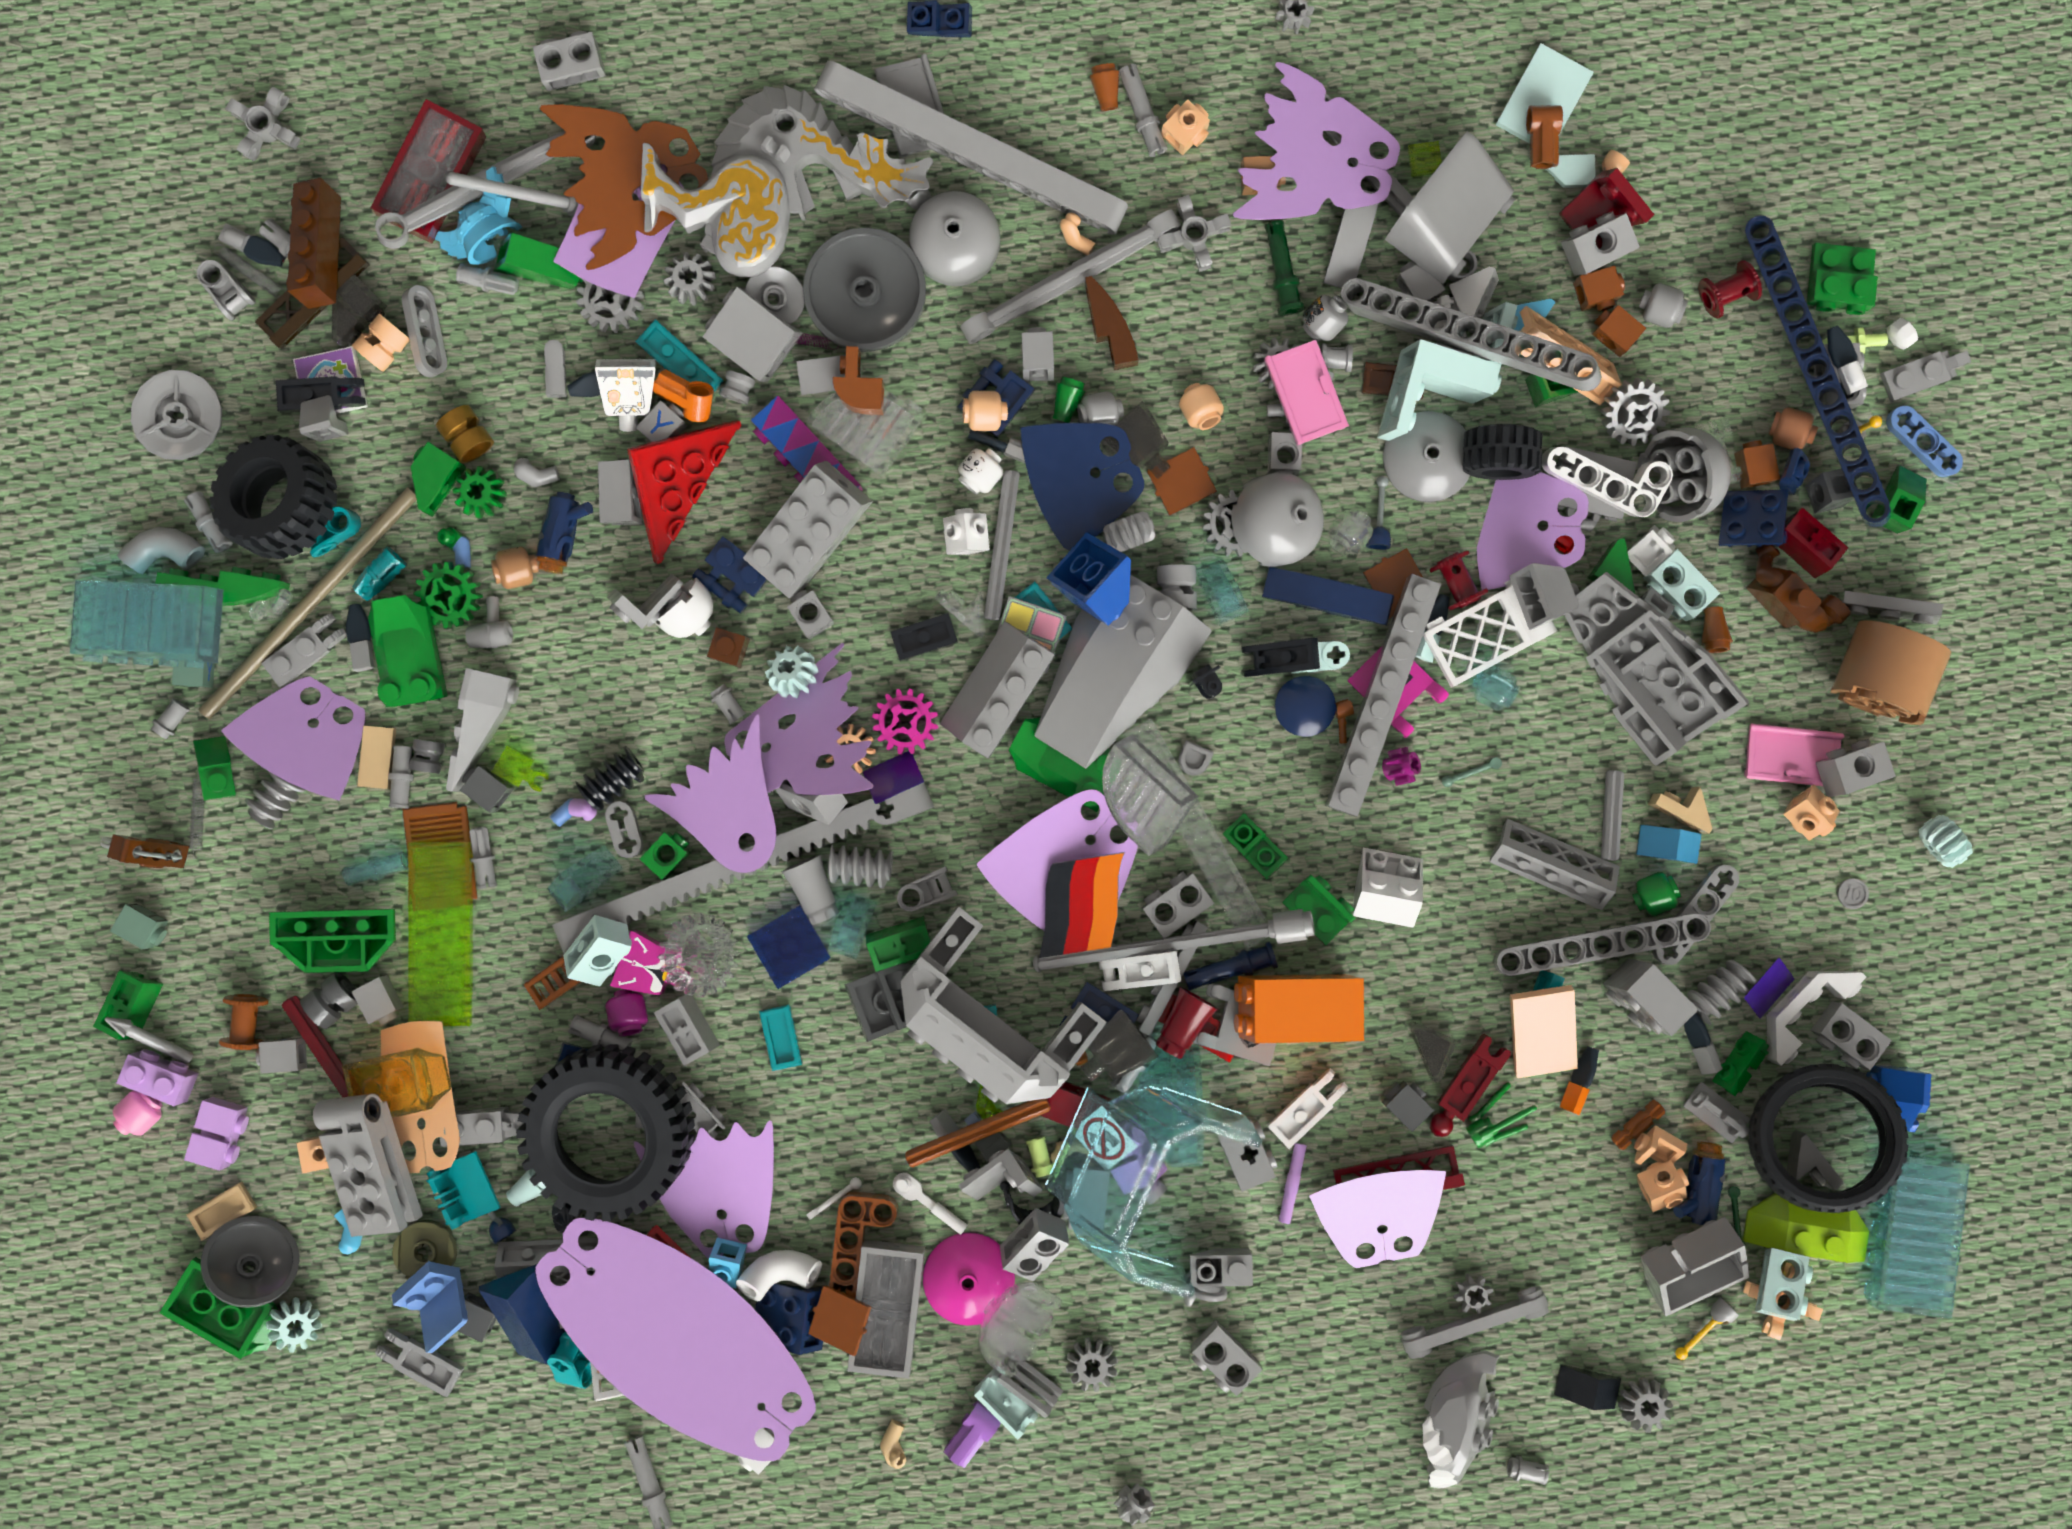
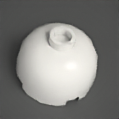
[655,578,713,638]

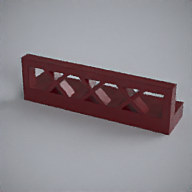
[1333,1145,1465,1190]

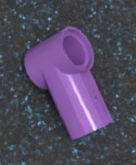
[944,1400,1001,1468]

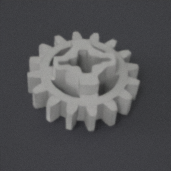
[576,279,645,333]
[1601,377,1670,446]
[1202,490,1243,557]

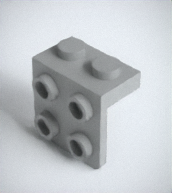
[607,574,683,629]

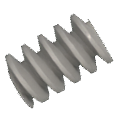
[245,772,306,829]
[828,844,894,889]
[1687,960,1758,1025]

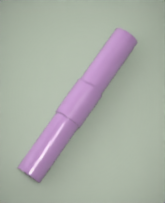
[1278,1143,1307,1224]

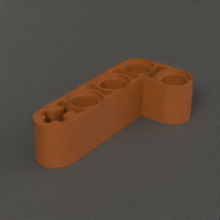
[829,1191,898,1299]

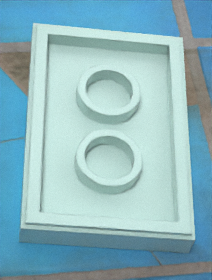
[1496,43,1594,144]

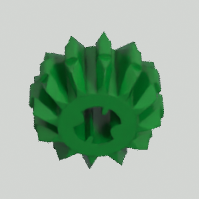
[452,466,507,519]

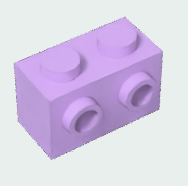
[116,1049,199,1106]

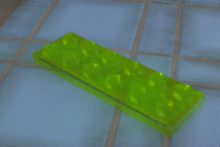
[408,842,473,1026]

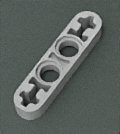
[1653,865,1739,965]

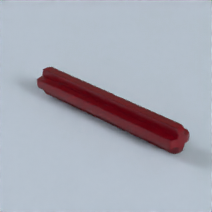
[282,996,362,1097]

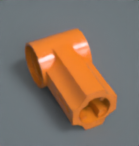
[653,369,714,422]

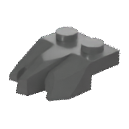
[844,963,913,1042]

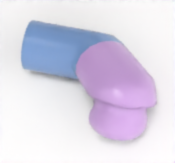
[550,798,597,827]

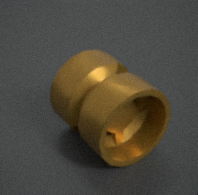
[436,405,494,463]

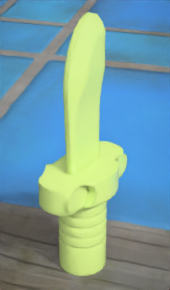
[1822,327,1888,354]

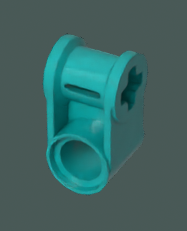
[310,507,361,558]
[547,1332,592,1389]

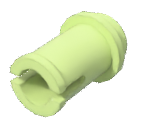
[1026,1136,1055,1178]

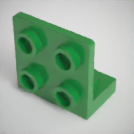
[1282,874,1356,946]

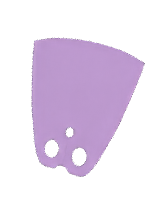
[977,789,1140,931]

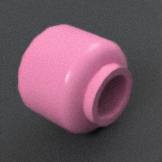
[113,1090,162,1136]

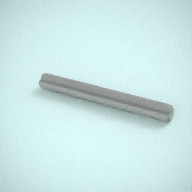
[984,470,1020,621]

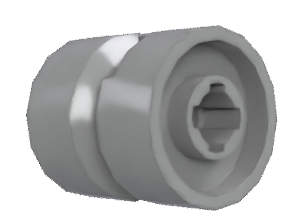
[1157,564,1197,611]

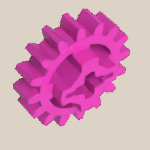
[872,688,939,755]

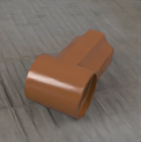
[1526,105,1563,169]

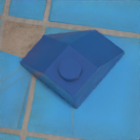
[1866,1065,1931,1132]

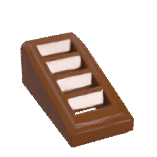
[523,956,582,1010]

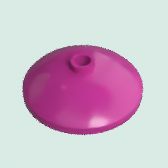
[923,1232,1015,1326]

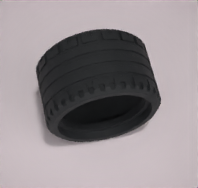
[1748,1064,1909,1213]

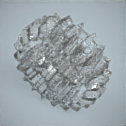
[657,913,740,997]

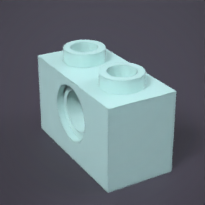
[563,915,632,987]

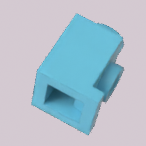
[708,1238,747,1289]

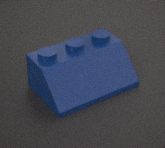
[1046,532,1131,626]

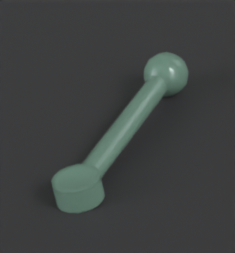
[1442,757,1502,787]

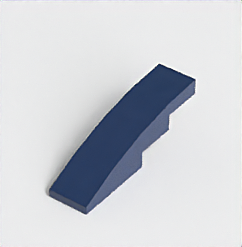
[1262,567,1394,626]

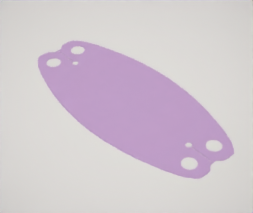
[536,1218,816,1461]

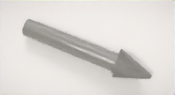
[105,1017,193,1064]

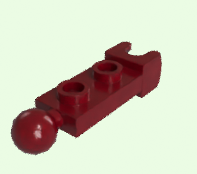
[1429,1034,1511,1137]

